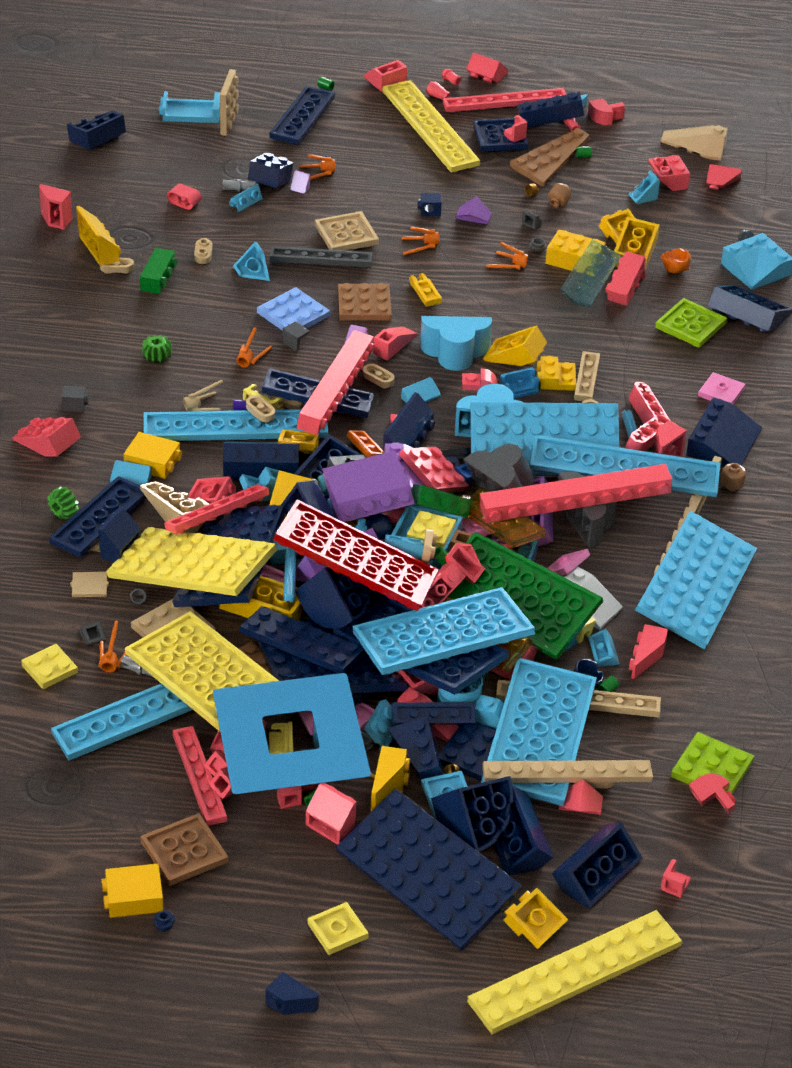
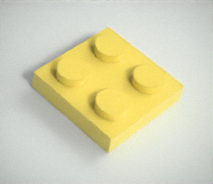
[407,510,456,549]
[21,644,78,689]
[307,902,368,955]

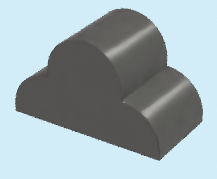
[463,444,535,492]
[558,472,617,549]

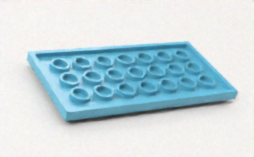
[470,402,619,477]
[635,511,757,649]
[353,587,535,675]
[481,658,597,806]

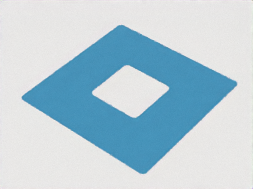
[213,673,371,794]

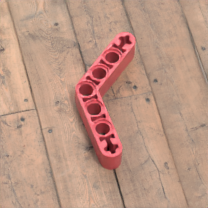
[625,382,670,451]

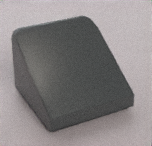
[522,209,542,230]
[79,621,106,646]

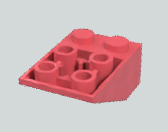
[13,417,81,456]

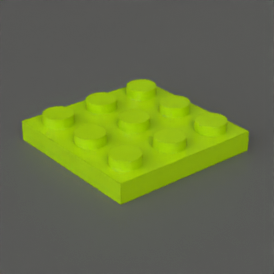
[655,298,727,348]
[671,732,754,794]

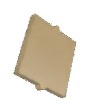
[70,572,109,597]

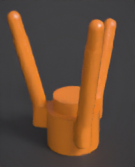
[299,154,336,180]
[402,227,439,256]
[486,242,529,270]
[236,328,272,368]
[98,621,127,673]

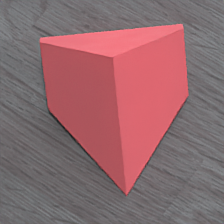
[445,542,485,583]
[559,780,603,815]

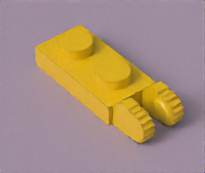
[409,273,442,307]

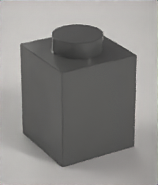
[62,385,89,412]

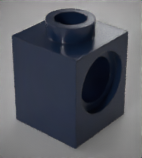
[417,193,442,216]

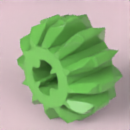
[142,335,172,363]
[47,487,79,520]

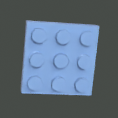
[257,287,330,330]

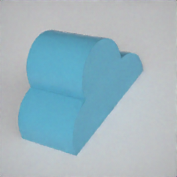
[420,316,492,371]
[454,384,523,437]

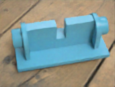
[229,184,263,212]

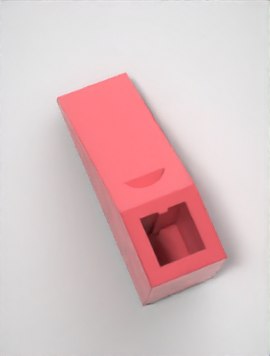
[373,327,418,361]
[419,562,466,609]
[629,624,668,679]

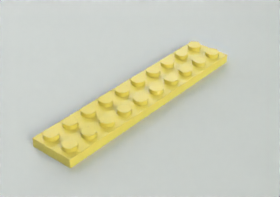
[382,80,480,172]
[468,910,682,1034]

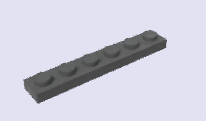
[270,246,372,268]

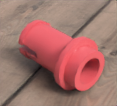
[442,69,462,86]
[564,118,581,131]

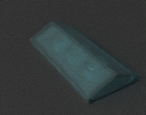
[560,239,622,307]

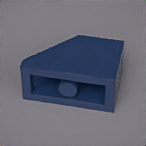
[266,972,319,1015]

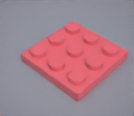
[399,447,469,493]

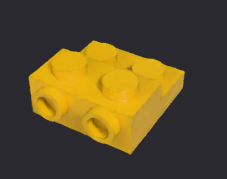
[599,209,636,245]
[536,356,576,391]
[278,430,319,454]
[503,888,568,949]

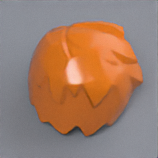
[661,248,692,274]

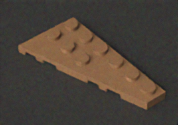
[510,128,589,188]

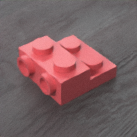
[189,476,236,504]

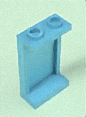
[159,91,221,123]

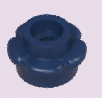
[153,910,175,931]

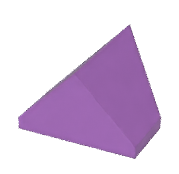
[456,196,492,224]

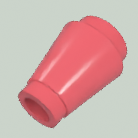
[426,81,450,100]

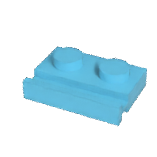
[364,699,397,750]

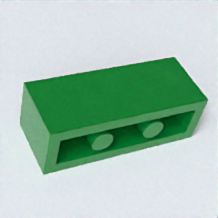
[140,248,177,294]
[411,484,473,519]

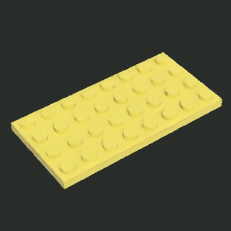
[106,527,277,596]
[125,611,279,731]

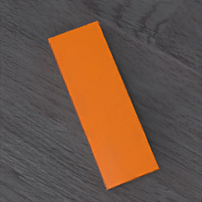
[347,430,384,458]

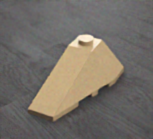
[661,125,728,161]
[140,481,209,533]

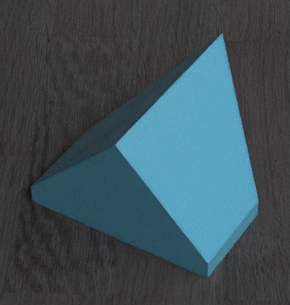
[628,171,660,204]
[233,242,270,281]

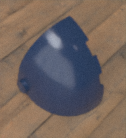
[295,567,371,629]
[431,776,513,852]

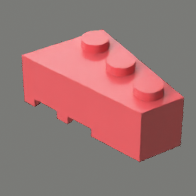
[606,251,646,306]

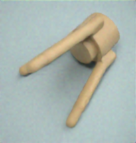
[183,380,223,412]

